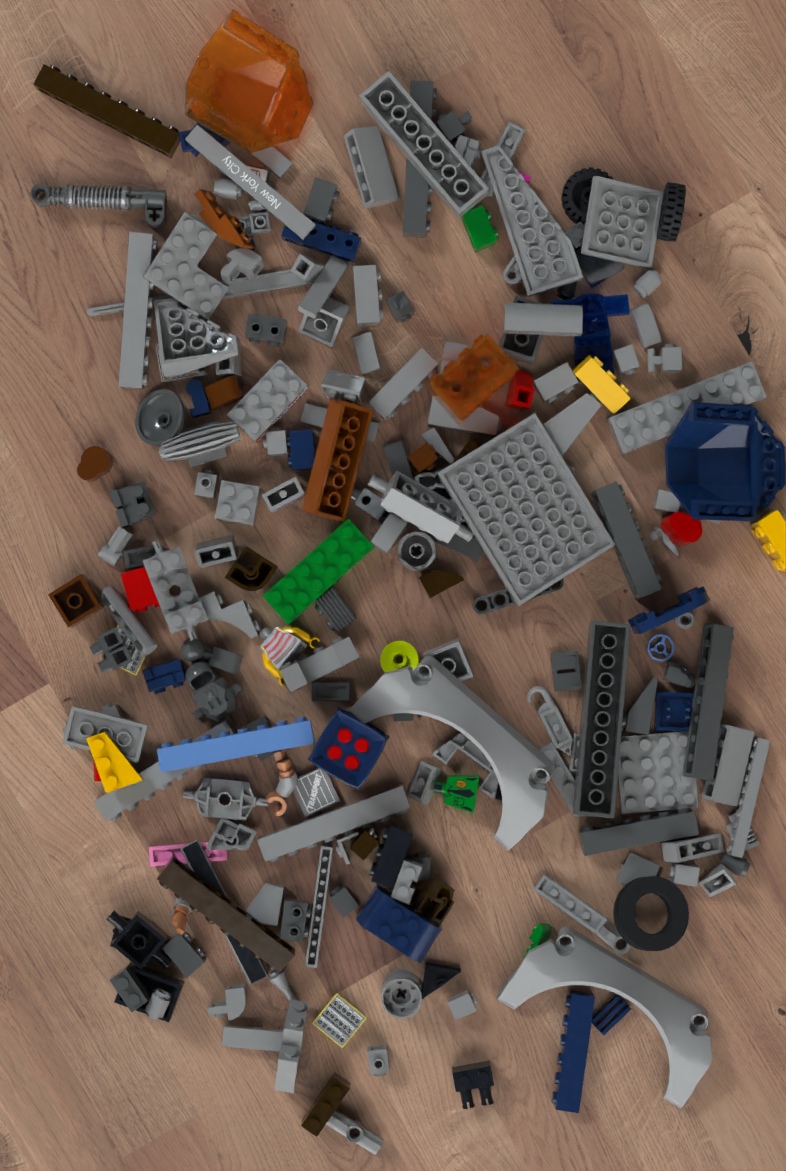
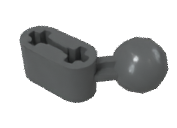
[181,638,243,674]

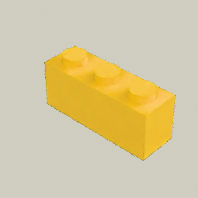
[573,355,631,414]

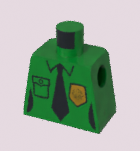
[433,775,479,813]

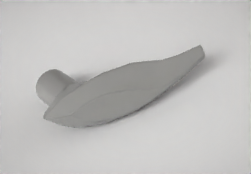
[650,527,679,556]

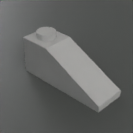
[661,833,724,863]

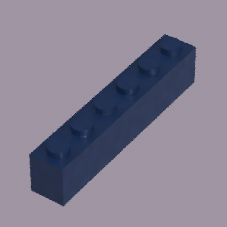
[551,990,595,1113]

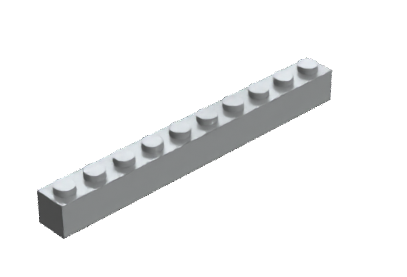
[727,738,770,858]
[305,845,333,968]

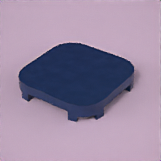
[628,586,710,634]

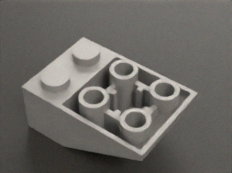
[321,369,366,404]

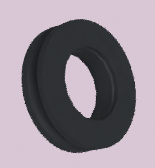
[613,876,689,951]

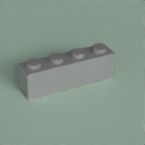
[368,348,438,421]

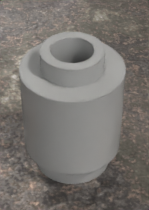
[214,179,242,200]
[633,270,662,298]
[145,989,171,1020]

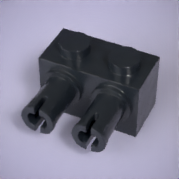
[452,1061,494,1109]

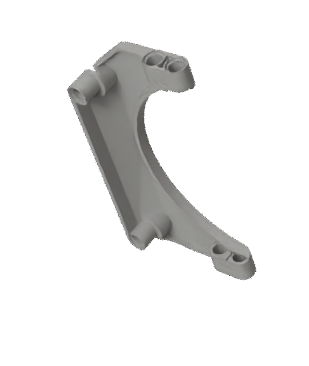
[349,656,555,851]
[496,927,712,1109]

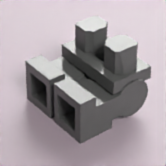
[109,481,156,528]
[89,627,133,672]

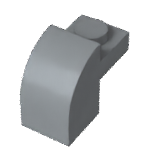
[220,248,264,286]
[207,984,247,1021]

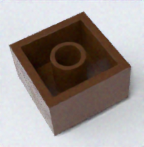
[48,574,105,628]

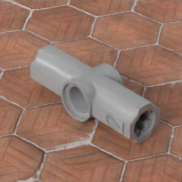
[326,1110,384,1155]

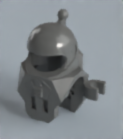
[186,662,243,722]

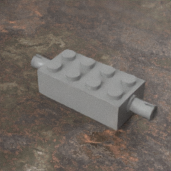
[368,471,474,543]

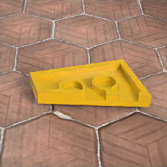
[86,731,143,793]

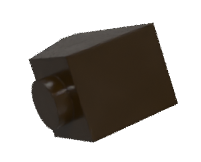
[419,568,464,598]

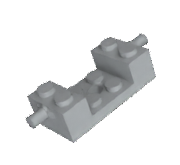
[143,540,208,641]

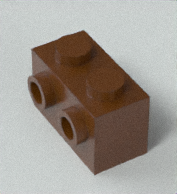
[407,443,438,475]

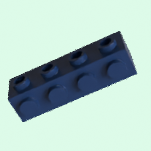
[281,219,361,263]

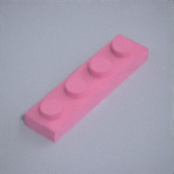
[149,841,228,866]

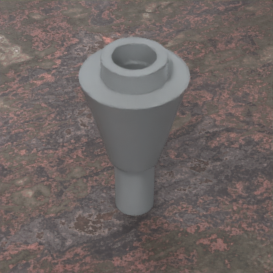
[268,969,296,1002]

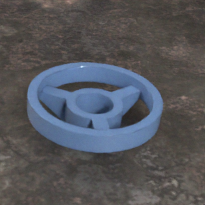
[647,634,674,661]

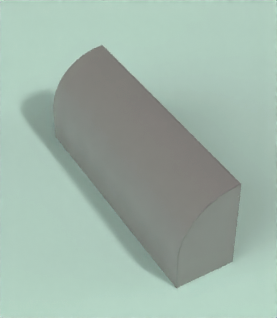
[344,126,399,208]
[503,303,583,336]
[701,724,755,806]

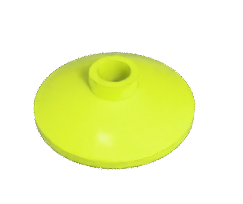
[380,641,419,672]

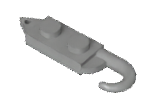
[527,686,573,756]

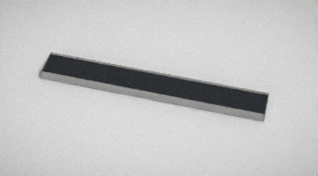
[180,839,268,985]

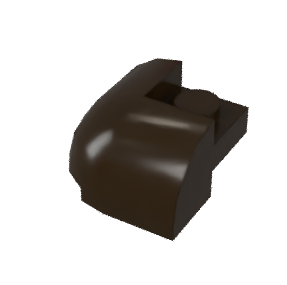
[224,546,278,591]
[411,879,455,924]

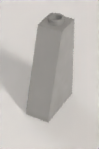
[428,386,502,437]
[543,393,602,456]

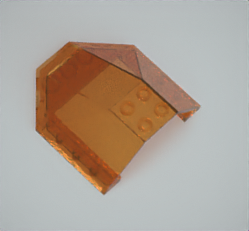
[185,10,314,153]

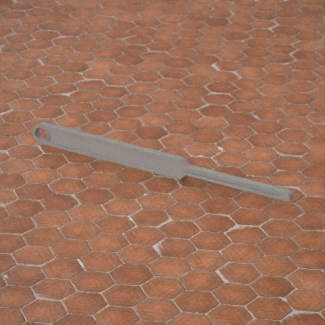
[87,269,314,317]

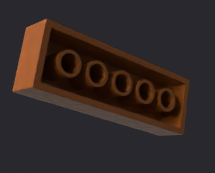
[301,399,373,522]

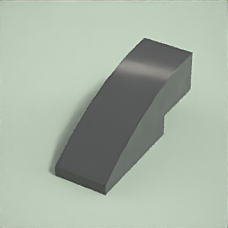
[427,532,483,562]

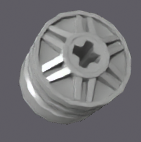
[381,970,422,1019]

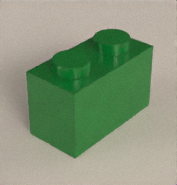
[461,205,499,253]

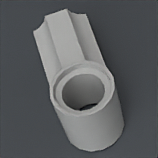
[98,526,133,567]
[597,922,630,954]

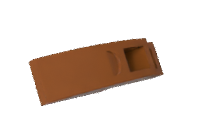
[195,189,254,249]

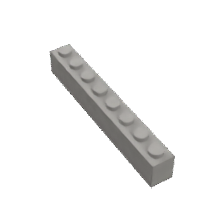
[119,232,158,390]
[94,720,236,822]
[257,784,410,863]

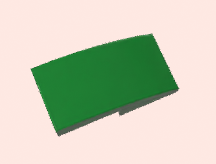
[523,923,551,959]

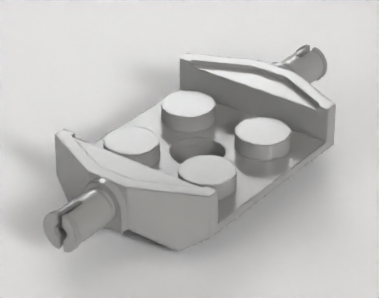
[182,777,268,820]

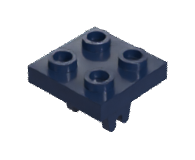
[654,692,694,731]

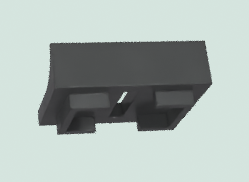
[550,651,582,692]

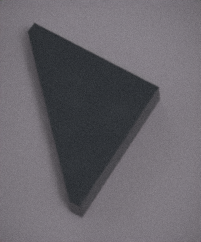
[421,962,461,999]

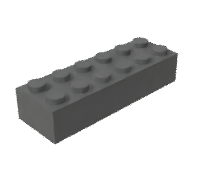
[591,481,662,599]

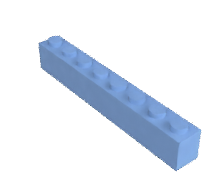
[157,717,315,772]

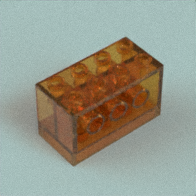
[428,334,519,425]

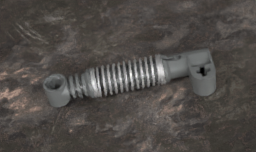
[30,184,167,230]

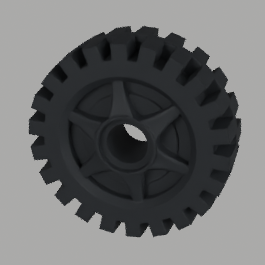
[561,167,614,225]
[657,182,686,242]

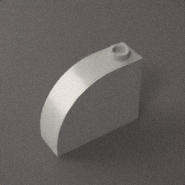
[371,512,409,555]

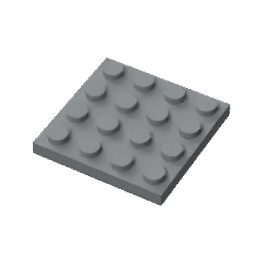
[581,176,664,268]
[618,731,698,814]

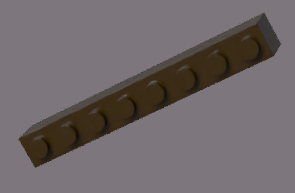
[33,64,180,159]
[157,856,295,973]

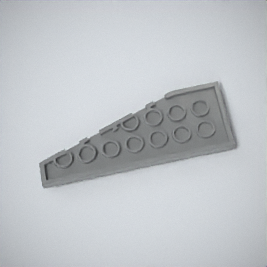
[481,145,583,297]

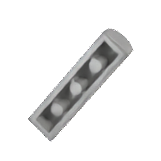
[100,586,157,657]

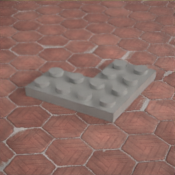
[143,212,229,320]

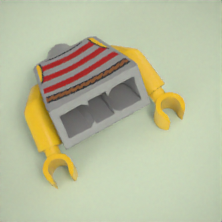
[259,626,320,686]

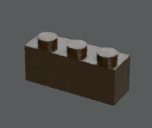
[301,1072,351,1137]

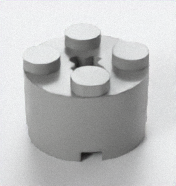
[397,532,436,571]

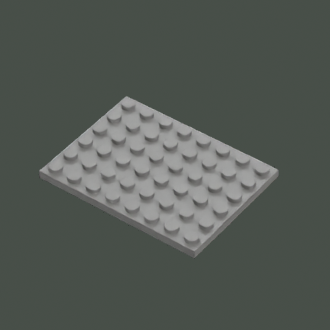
[437,413,615,606]

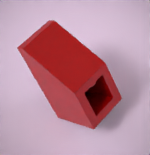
[505,369,534,411]

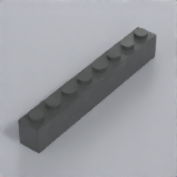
[403,81,437,238]
[683,624,734,781]

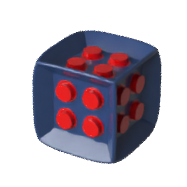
[308,707,389,789]

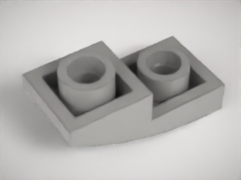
[237,212,271,236]
[630,304,662,348]

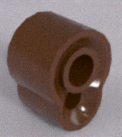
[204,375,244,410]
[77,446,113,482]

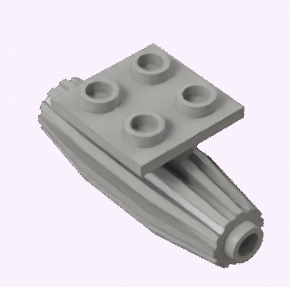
[158,420,241,468]

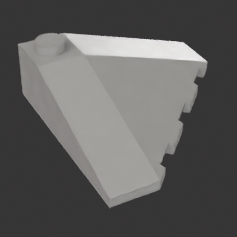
[154,298,238,377]

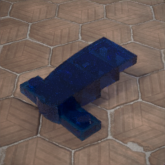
[551,293,630,382]

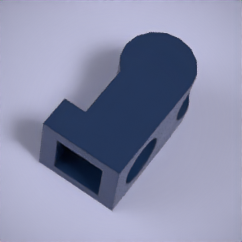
[186,380,212,419]

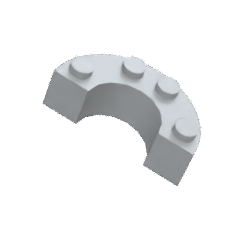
[280,636,359,692]

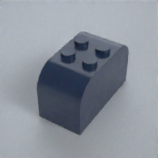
[356,884,442,962]

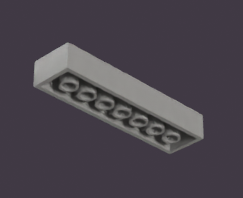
[359,71,489,219]
[606,362,766,456]

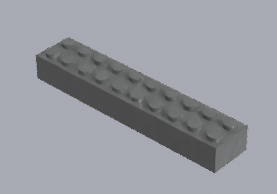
[573,620,630,818]

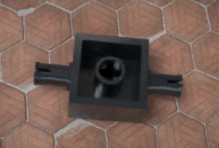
[106,910,172,969]

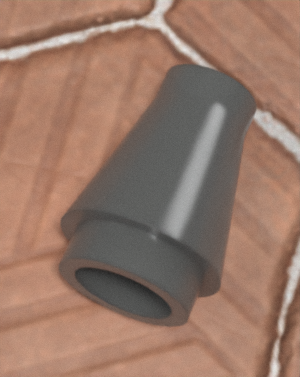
[721,853,751,877]

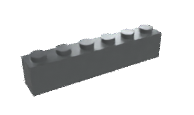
[579,807,699,856]

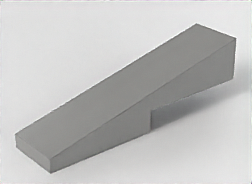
[421,428,454,466]
[222,1026,302,1051]

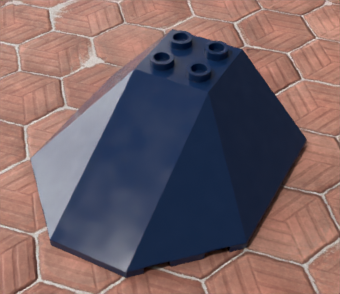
[665,402,786,522]

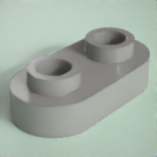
[503,256,522,285]

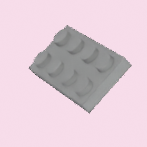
[62,705,148,763]

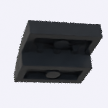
[575,248,624,289]

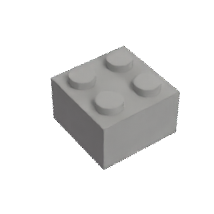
[215,480,261,526]
[423,638,474,682]

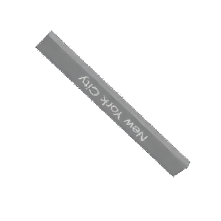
[185,125,316,240]

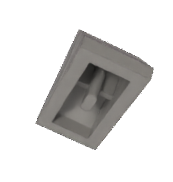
[698,864,738,897]

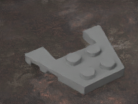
[432,732,499,799]

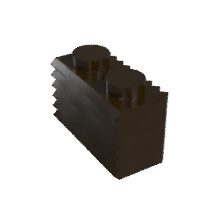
[350,827,380,861]

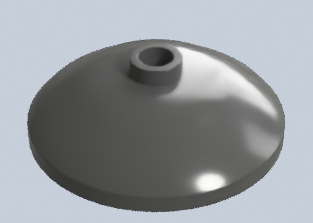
[135,389,185,446]

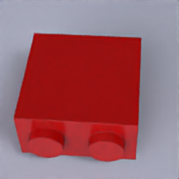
[121,567,160,613]

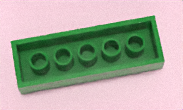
[263,519,374,625]

